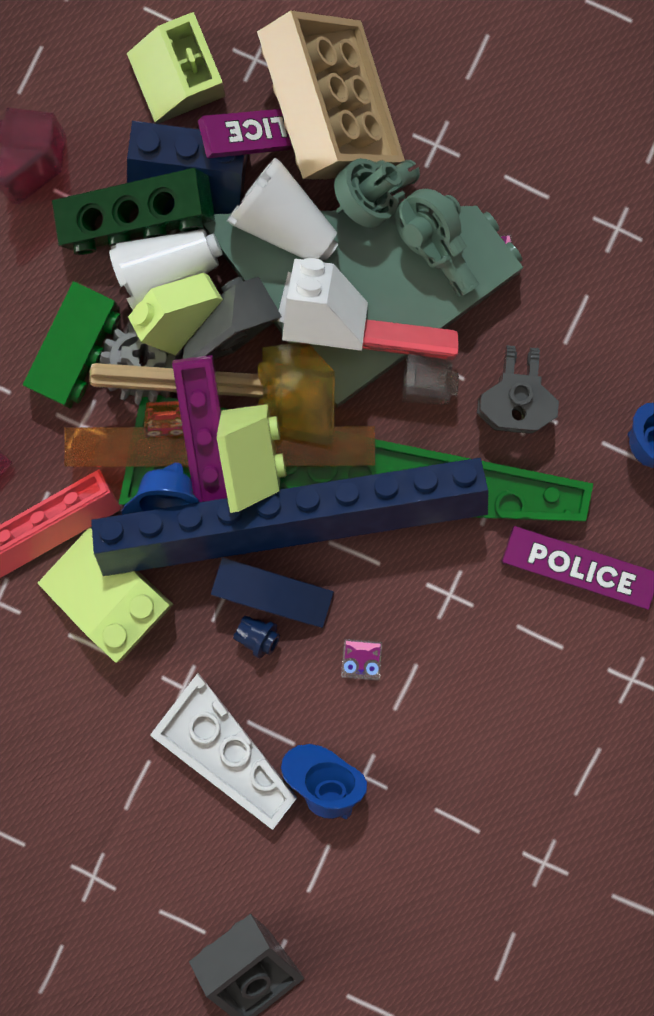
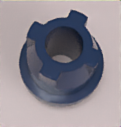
[233,615,280,659]

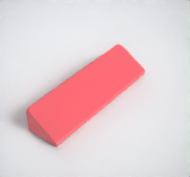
[362,319,458,360]
[0,469,121,578]

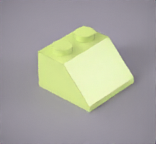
[216,404,286,513]

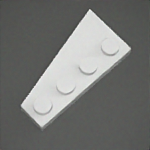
[150,673,296,830]

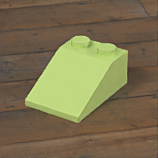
[38,527,174,663]

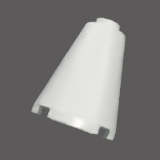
[227,158,339,262]
[109,229,223,310]

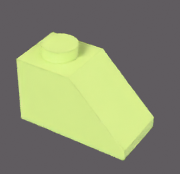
[128,273,223,356]

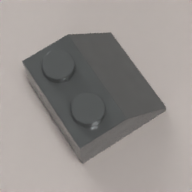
[183,277,282,360]
[189,914,305,1016]

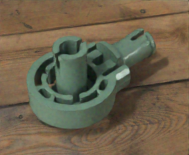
[334,158,420,228]
[395,189,479,297]

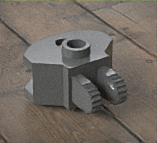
[476,345,559,434]

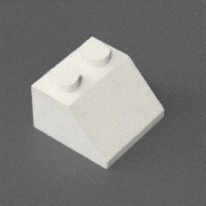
[282,258,368,351]

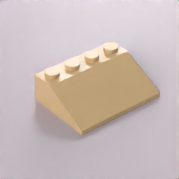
[257,11,405,179]

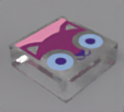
[341,639,383,681]

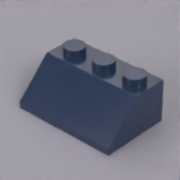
[127,121,248,214]

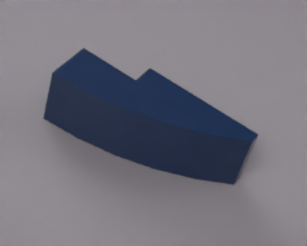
[211,557,334,628]

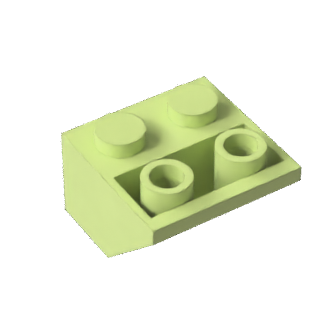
[127,12,226,124]

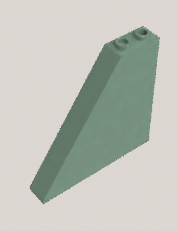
[203,206,523,408]

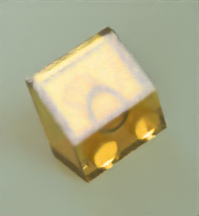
[258,342,335,445]

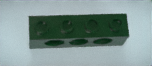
[52,168,215,255]

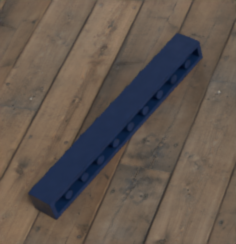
[91,457,488,576]

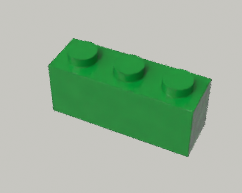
[23,281,121,409]

